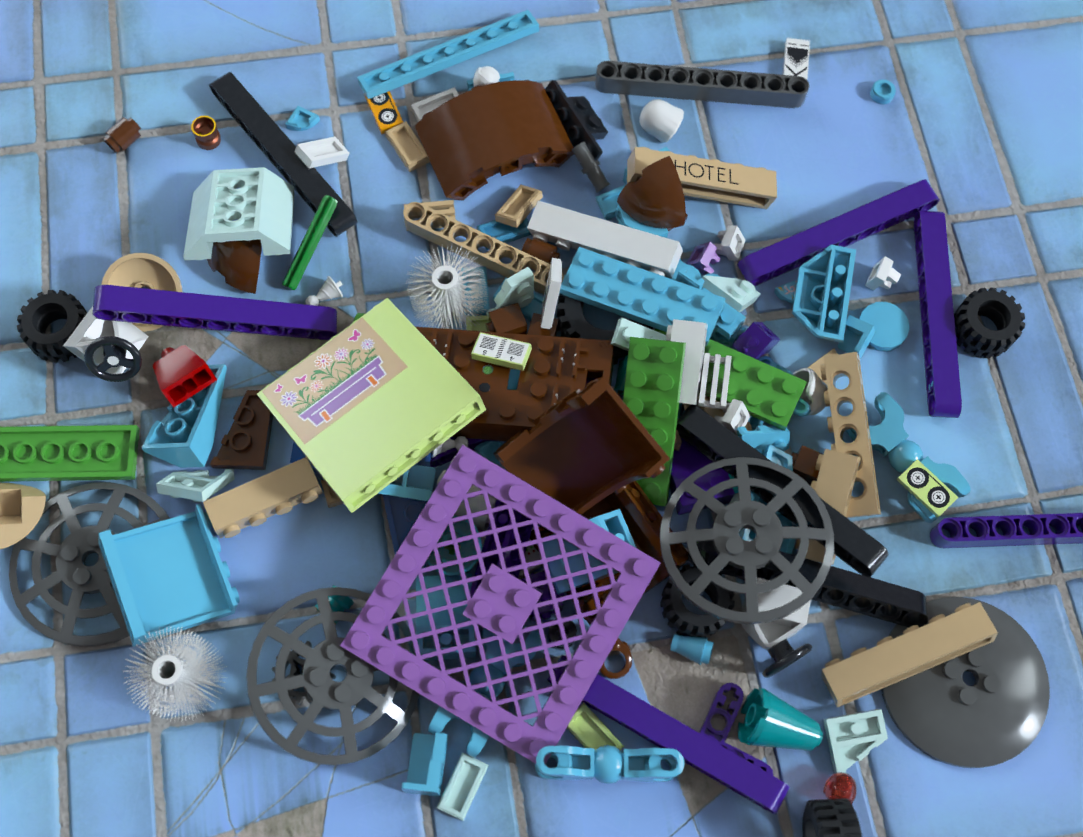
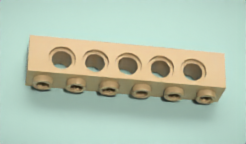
[820,352,881,518]

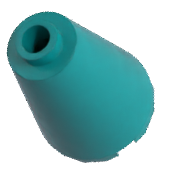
[738,687,823,751]

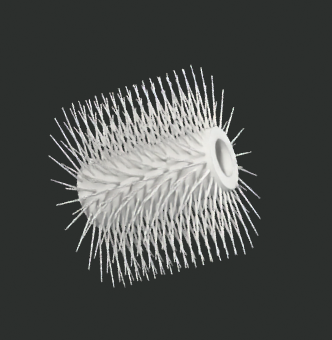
[408,246,488,330]
[123,625,228,722]

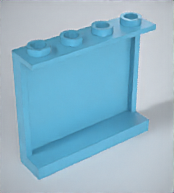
[98,504,240,647]

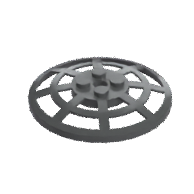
[660,457,834,624]
[9,482,170,647]
[246,587,419,765]

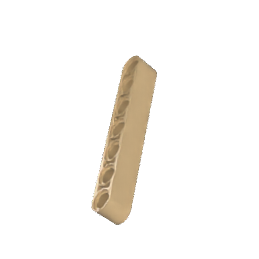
[403,202,564,295]

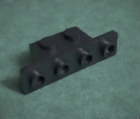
[545,80,608,161]

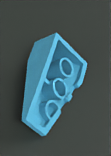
[142,364,227,468]

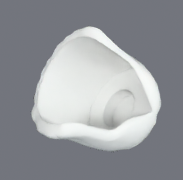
[640,99,684,143]
[793,368,828,415]

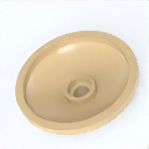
[101,253,183,332]

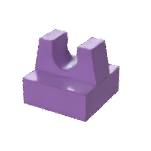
[686,242,720,275]

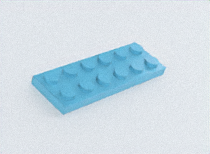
[559,247,726,346]

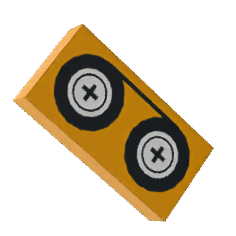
[364,91,403,134]

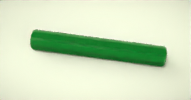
[282,195,338,290]

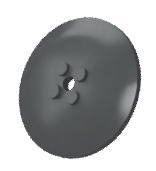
[881,597,1050,768]

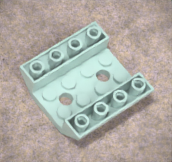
[183,167,294,261]

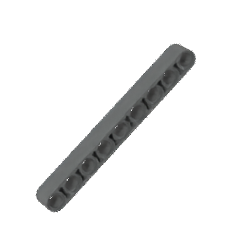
[595,61,809,108]

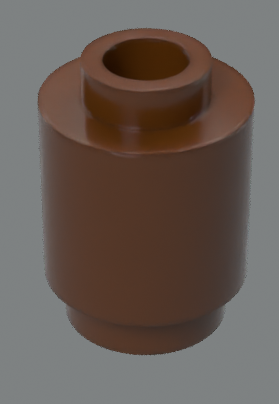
[103,117,141,154]
[521,238,560,264]

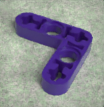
[699,683,774,776]

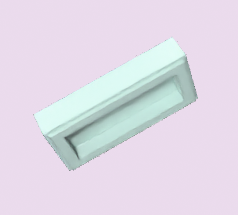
[437,753,489,821]

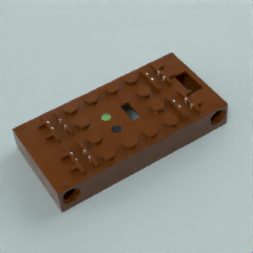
[416,327,614,441]

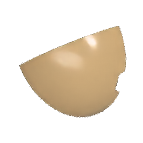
[0,482,46,550]

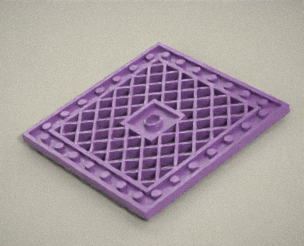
[340,445,660,765]

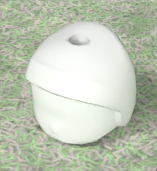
[473,66,500,87]

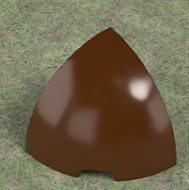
[617,156,686,228]
[207,239,262,294]

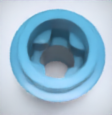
[670,634,714,665]

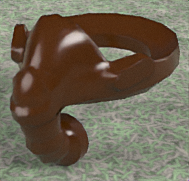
[599,638,632,679]

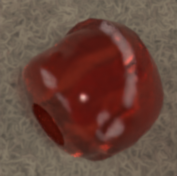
[823,772,857,804]

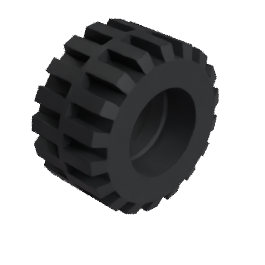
[954,287,1025,358]
[17,290,87,363]
[660,564,735,637]
[802,798,862,837]

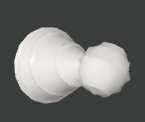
[305,276,343,306]
[431,436,468,458]

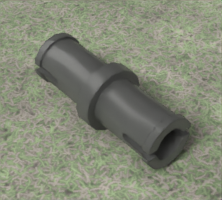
[571,141,610,192]

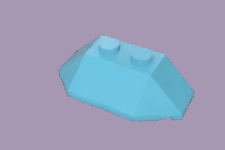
[792,245,856,343]

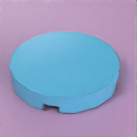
[859,302,910,351]

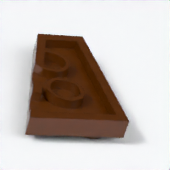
[210,390,273,470]

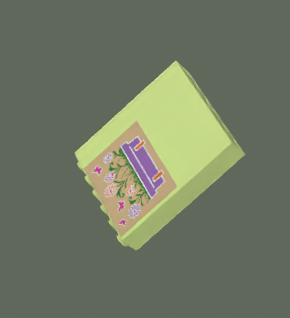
[257,298,486,513]

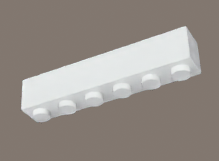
[527,201,683,279]

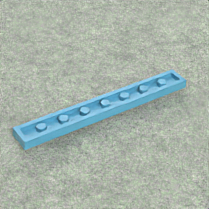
[357,10,539,99]

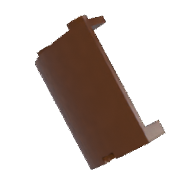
[415,80,574,201]
[492,377,670,515]

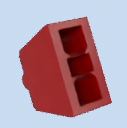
[153,345,217,408]

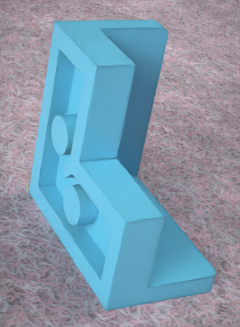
[401,733,448,797]

